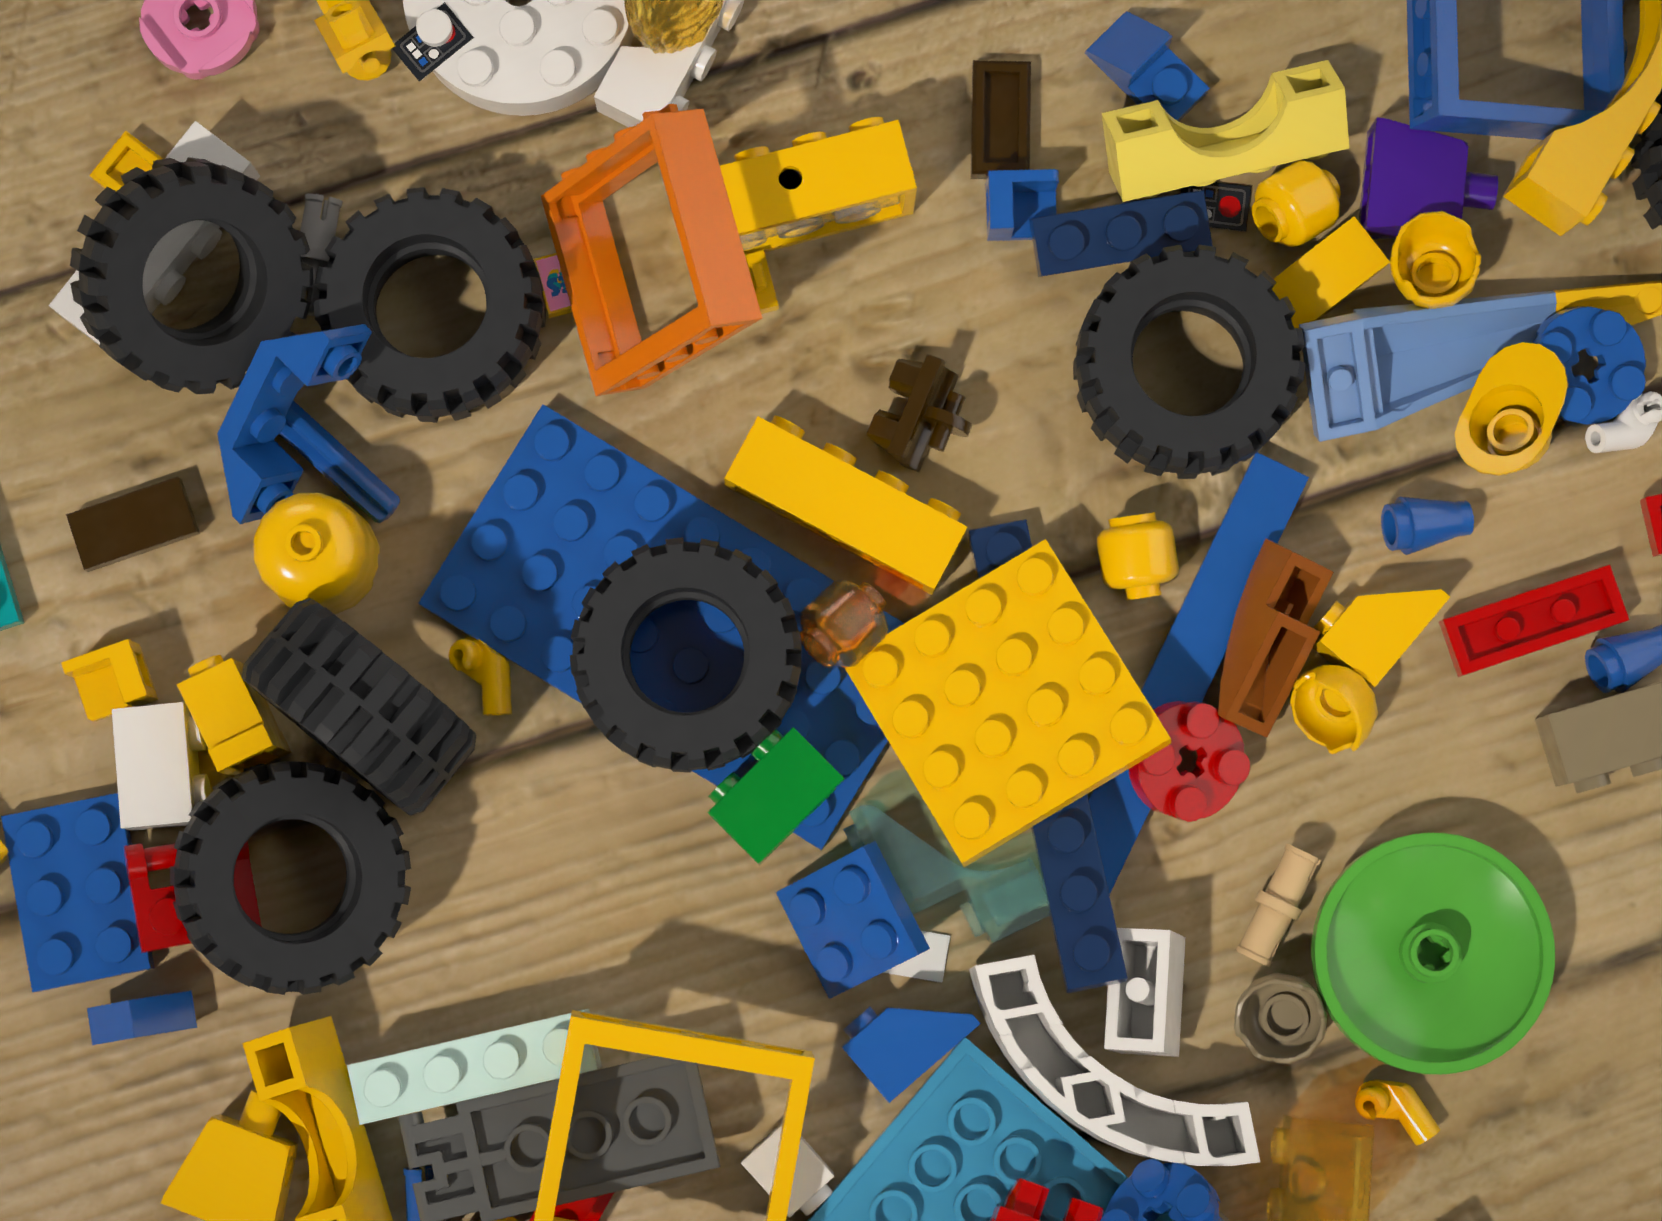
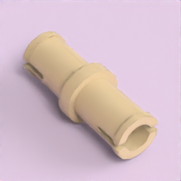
[1235,844,1322,967]

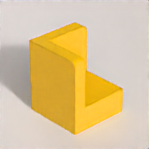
[61,639,158,721]

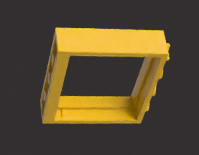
[534,1010,815,1221]

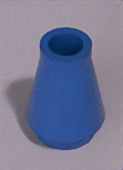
[1381,497,1474,555]
[1585,624,1662,693]

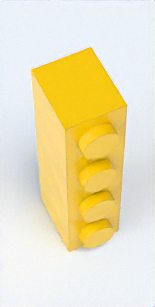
[724,415,967,595]

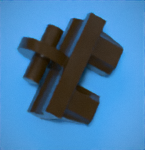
[867,354,972,472]

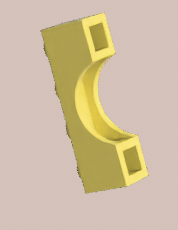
[1101,60,1350,202]

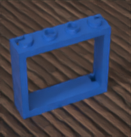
[1406,0,1628,140]

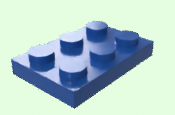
[1,793,155,992]

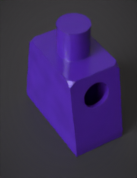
[1359,117,1498,239]

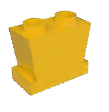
[176,655,292,777]

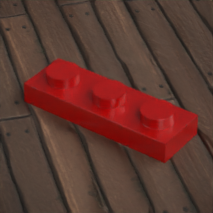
[1439,564,1630,677]

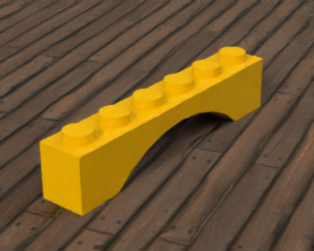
[1503,0,1662,237]

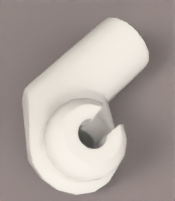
[1585,391,1662,453]

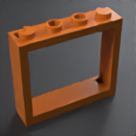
[541,104,762,396]

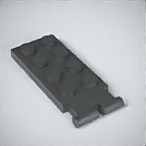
[398,1056,721,1221]

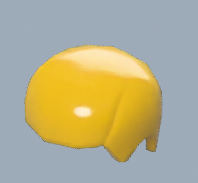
[1390,211,1481,309]
[1290,665,1378,754]

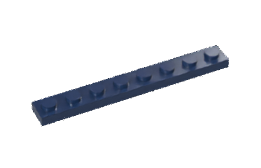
[968,519,1128,993]

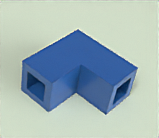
[87,990,197,1045]

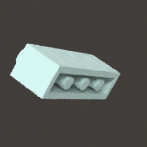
[347,1009,602,1125]

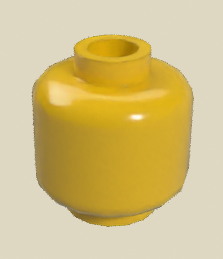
[1252,160,1341,247]
[1097,512,1179,600]

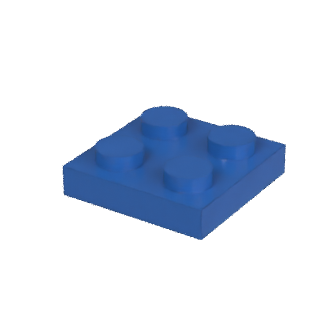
[776,841,930,999]

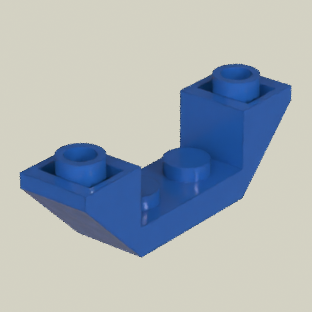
[217,324,372,524]

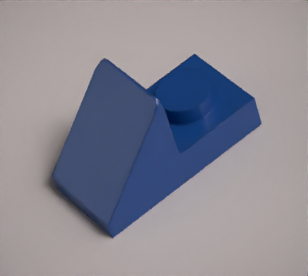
[1085,11,1210,122]

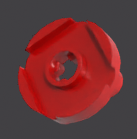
[1129,701,1250,822]

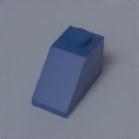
[841,1006,981,1103]

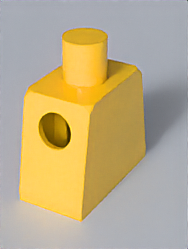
[161,1090,298,1221]

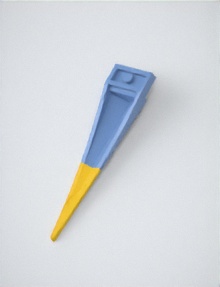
[1299,280,1662,442]

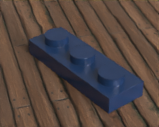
[1029,190,1213,277]

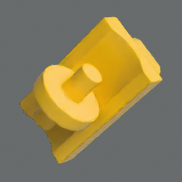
[314,0,395,81]

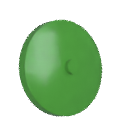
[1311,833,1555,1075]

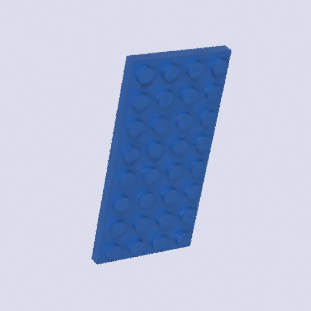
[418,404,904,850]

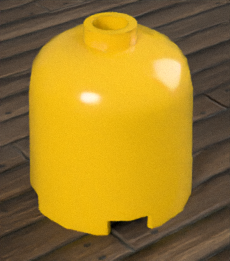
[253,492,380,615]

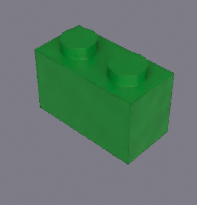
[707,727,845,866]

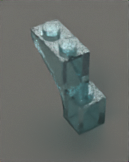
[843,805,1050,943]

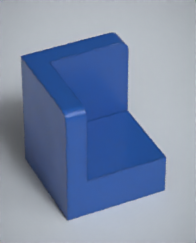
[985,169,1059,241]

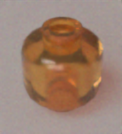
[800,579,888,668]

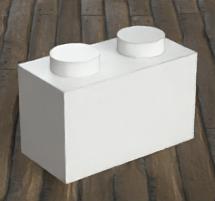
[111,702,211,831]
[1104,928,1186,1057]

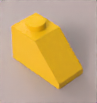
[1313,589,1450,689]

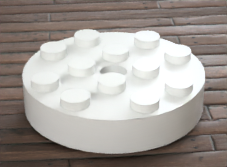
[403,0,640,116]

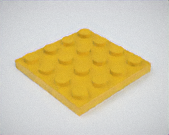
[841,539,1172,867]

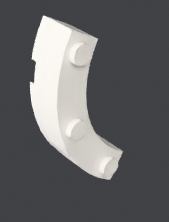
[969,955,1260,1166]

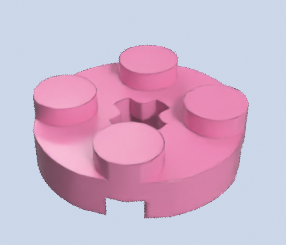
[139,0,260,80]

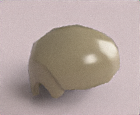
[1234,972,1327,1064]

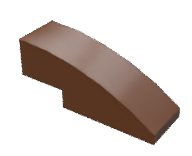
[1218,538,1334,738]

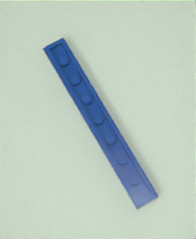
[1088,452,1309,895]

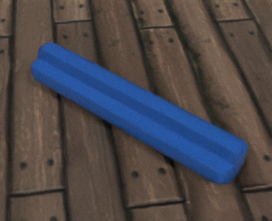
[279,400,400,523]

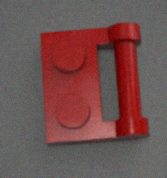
[124,840,262,953]

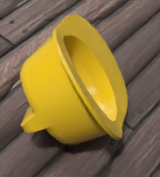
[1455,342,1568,476]

